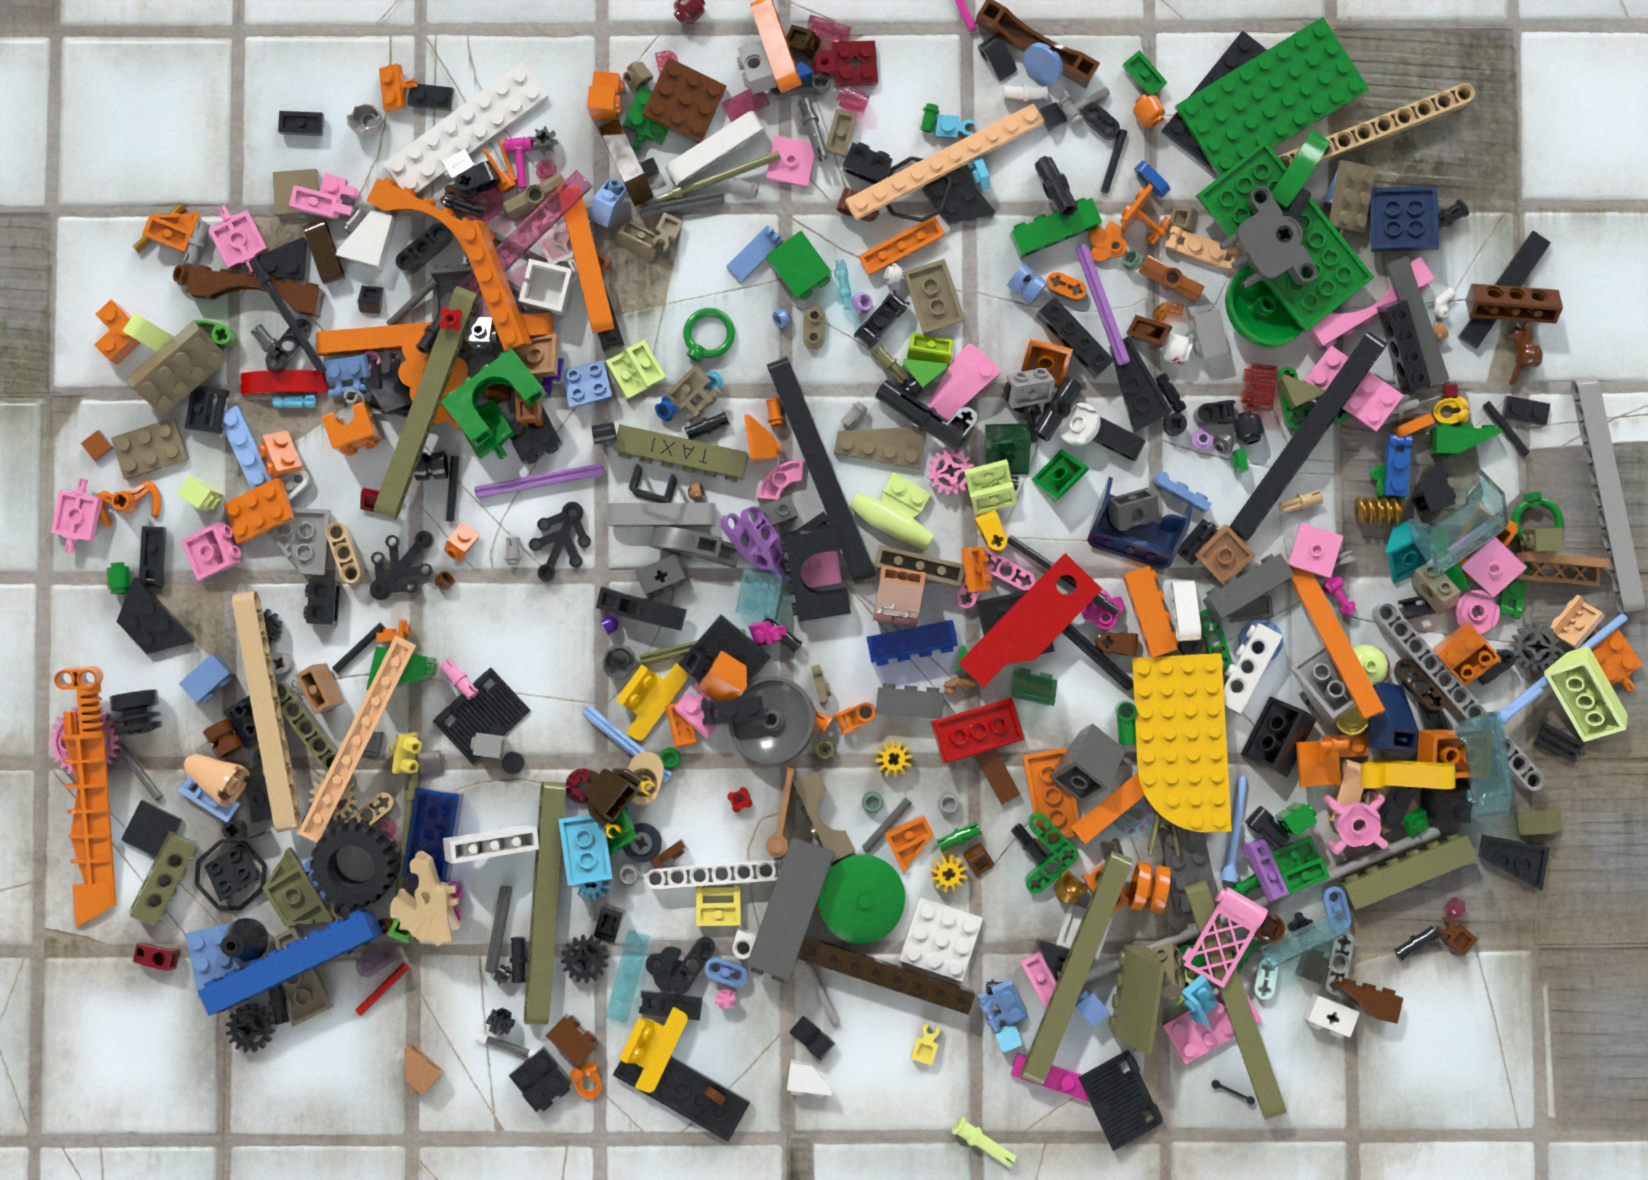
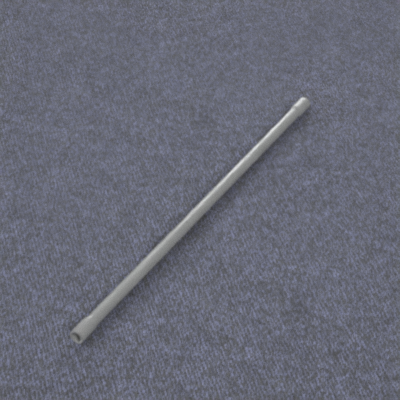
[1083,824,1441,986]

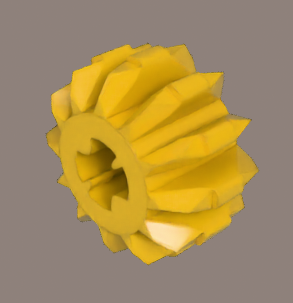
[875,740,912,778]
[930,855,967,893]

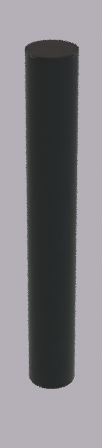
[1100,129,1128,193]
[1482,401,1530,457]
[446,456,459,522]
[332,622,386,673]

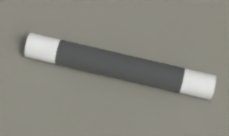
[475,1032,536,1058]

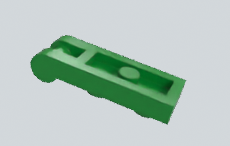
[1498,562,1531,620]

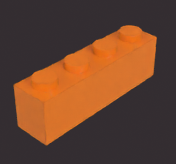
[1122,566,1179,658]

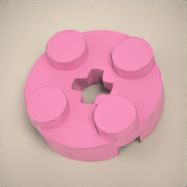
[1453,590,1500,634]

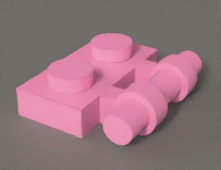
[673,681,719,738]

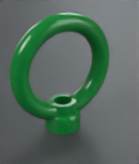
[683,308,735,363]
[1511,491,1564,543]

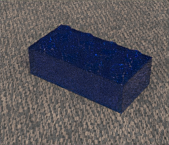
[401,787,464,883]

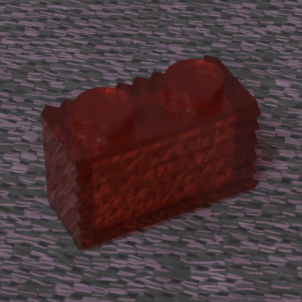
[1240,363,1277,412]

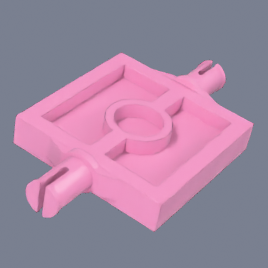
[208,205,269,274]
[51,478,103,553]

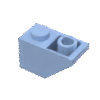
[588,178,627,228]

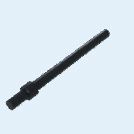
[249,258,327,375]
[1007,535,1120,615]

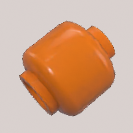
[1133,94,1165,128]

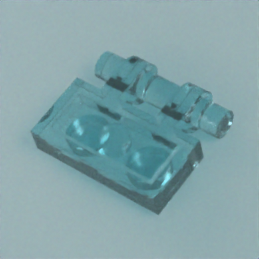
[833,260,852,310]

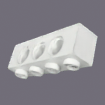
[1223,623,1283,714]
[443,824,539,864]

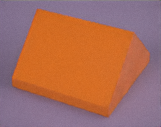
[1020,339,1073,386]

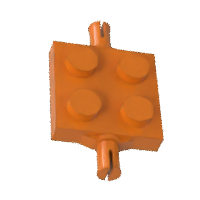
[1589,628,1643,692]

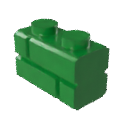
[1275,803,1317,836]

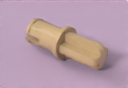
[1278,490,1323,513]

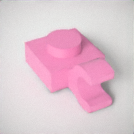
[319,173,360,200]

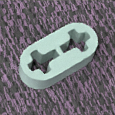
[1253,957,1278,1000]

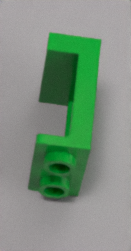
[766,230,832,301]

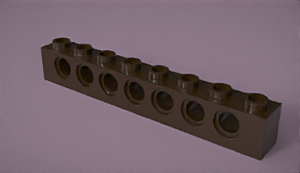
[799,935,975,1015]

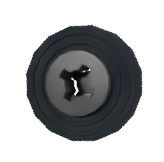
[623,823,662,863]

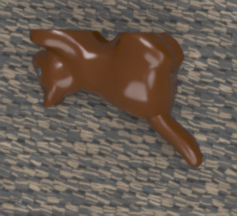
[1506,322,1543,385]

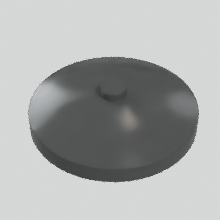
[729,676,816,765]

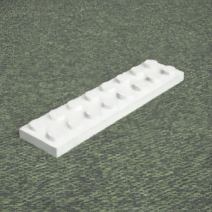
[383,62,549,197]

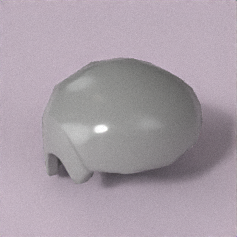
[346,103,382,137]

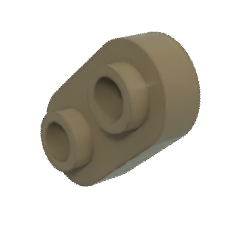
[803,305,825,350]

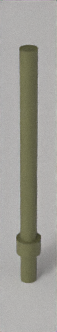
[656,151,781,203]
[395,773,419,897]

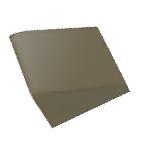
[1168,206,1198,233]
[416,750,444,775]

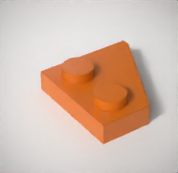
[141,212,200,253]
[884,814,934,872]

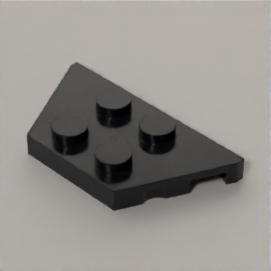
[922,148,996,225]
[116,577,195,654]

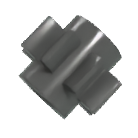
[530,126,559,155]

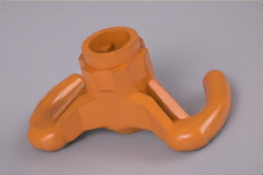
[97,481,161,528]

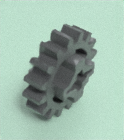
[1509,623,1560,671]

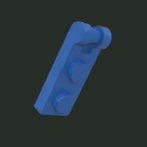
[1383,434,1412,497]

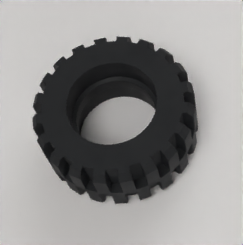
[310,819,401,909]

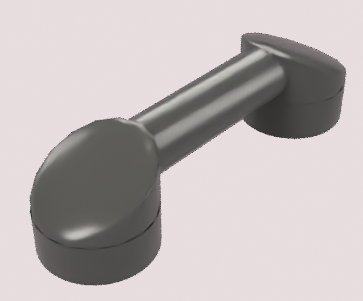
[769,74,830,101]

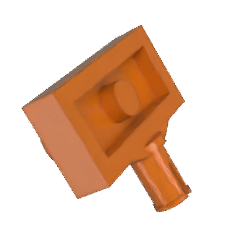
[379,63,418,112]

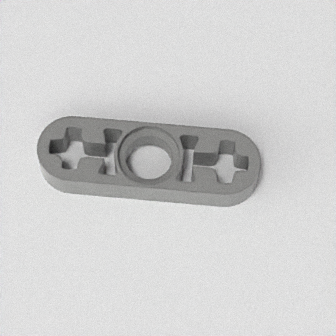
[1323,931,1354,996]

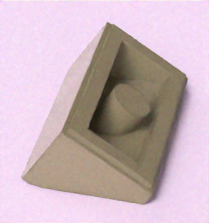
[615,219,662,261]

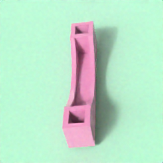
[1307,256,1434,349]

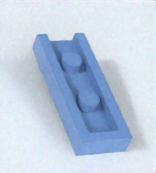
[726,225,783,282]

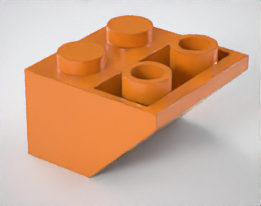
[1434,620,1501,687]

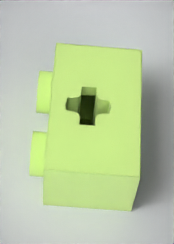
[176,476,223,513]

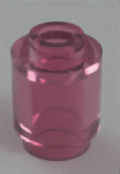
[836,85,870,113]

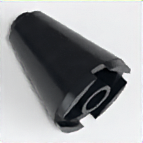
[221,918,269,963]

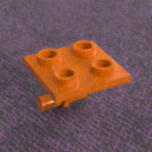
[1120,184,1172,246]
[1296,738,1349,787]

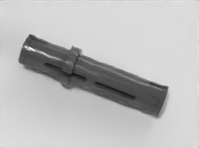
[798,98,829,162]

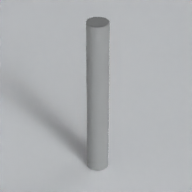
[804,962,840,1026]

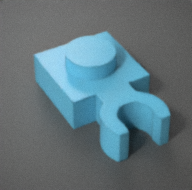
[936,114,974,140]

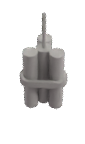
[1383,392,1440,425]

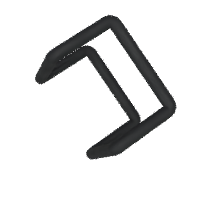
[629,464,677,503]

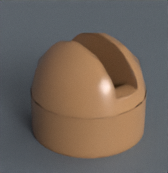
[1432,322,1449,341]
[688,482,705,501]

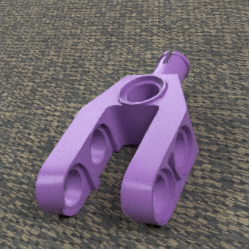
[720,506,791,584]

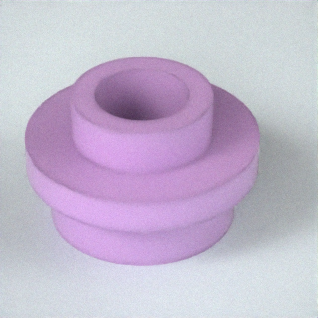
[852,292,873,314]
[1191,428,1213,450]

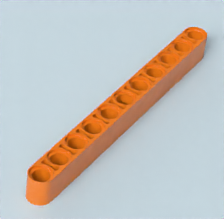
[316,313,554,356]

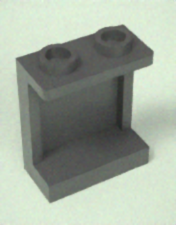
[429,263,479,320]

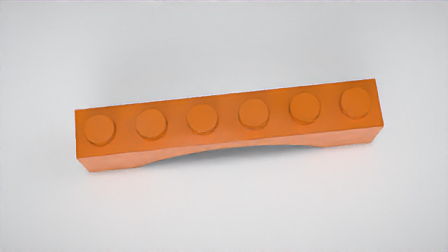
[366,177,498,252]

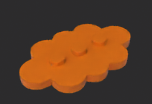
[398,334,469,430]

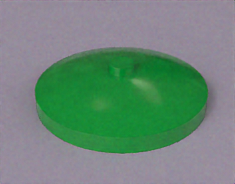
[1225,265,1302,348]
[817,854,905,944]

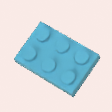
[558,815,613,886]

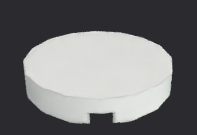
[1058,403,1101,446]

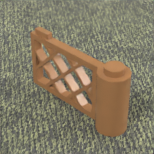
[766,767,795,857]

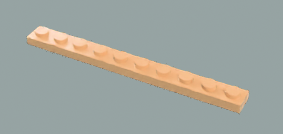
[845,103,1044,221]
[298,636,416,843]

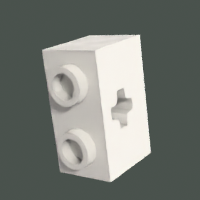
[1303,993,1360,1038]

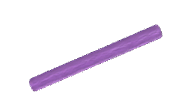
[1076,245,1130,366]
[474,463,604,498]

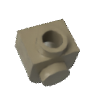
[623,61,654,92]

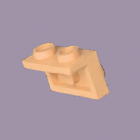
[1550,595,1605,649]

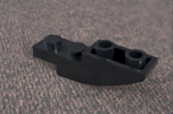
[596,587,687,631]

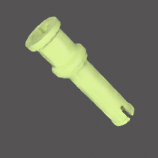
[952,1116,1016,1168]

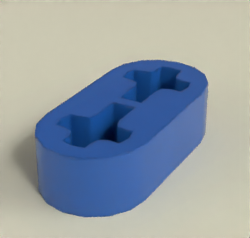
[1134,160,1171,198]

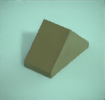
[1278,375,1325,410]
[1515,807,1563,835]

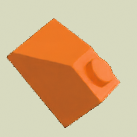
[744,414,781,464]

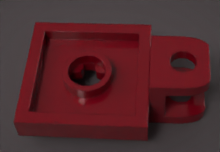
[812,40,878,87]

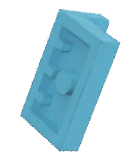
[1182,975,1218,1028]

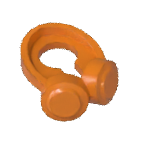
[570,1062,602,1099]

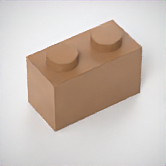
[295,663,345,714]

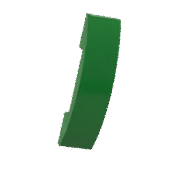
[1271,129,1330,209]

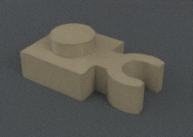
[652,212,684,253]
[811,664,832,703]

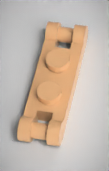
[1164,226,1242,273]

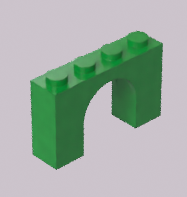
[440,348,547,448]

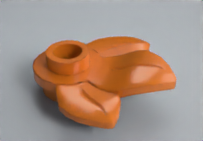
[1088,221,1127,262]

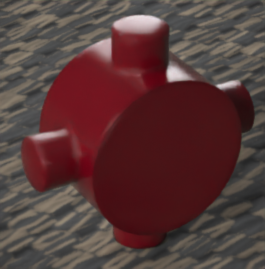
[1442,383,1458,399]

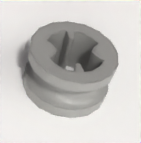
[1336,550,1356,566]

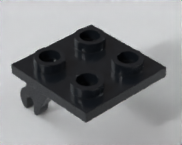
[362,351,413,415]

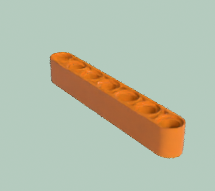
[558,185,614,334]

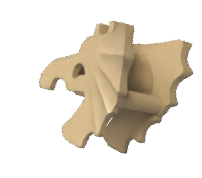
[390,851,461,947]

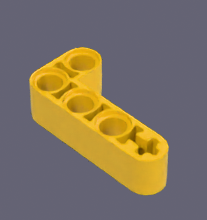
[1361,759,1456,789]

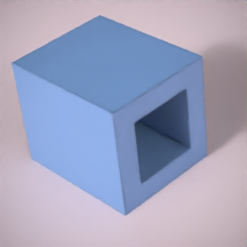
[1075,990,1110,1027]

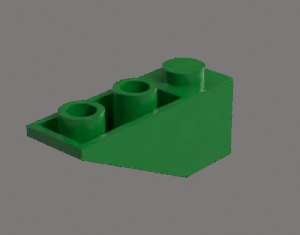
[1430,423,1503,456]

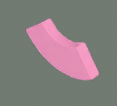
[757,460,804,501]

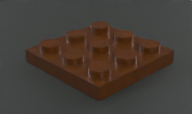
[642,57,727,144]

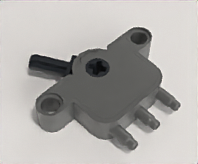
[1219,187,1318,288]

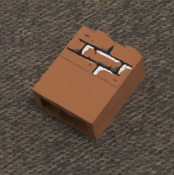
[873,566,926,627]

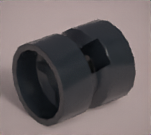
[414,450,449,481]

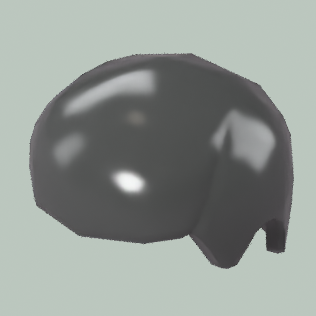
[603,644,636,680]

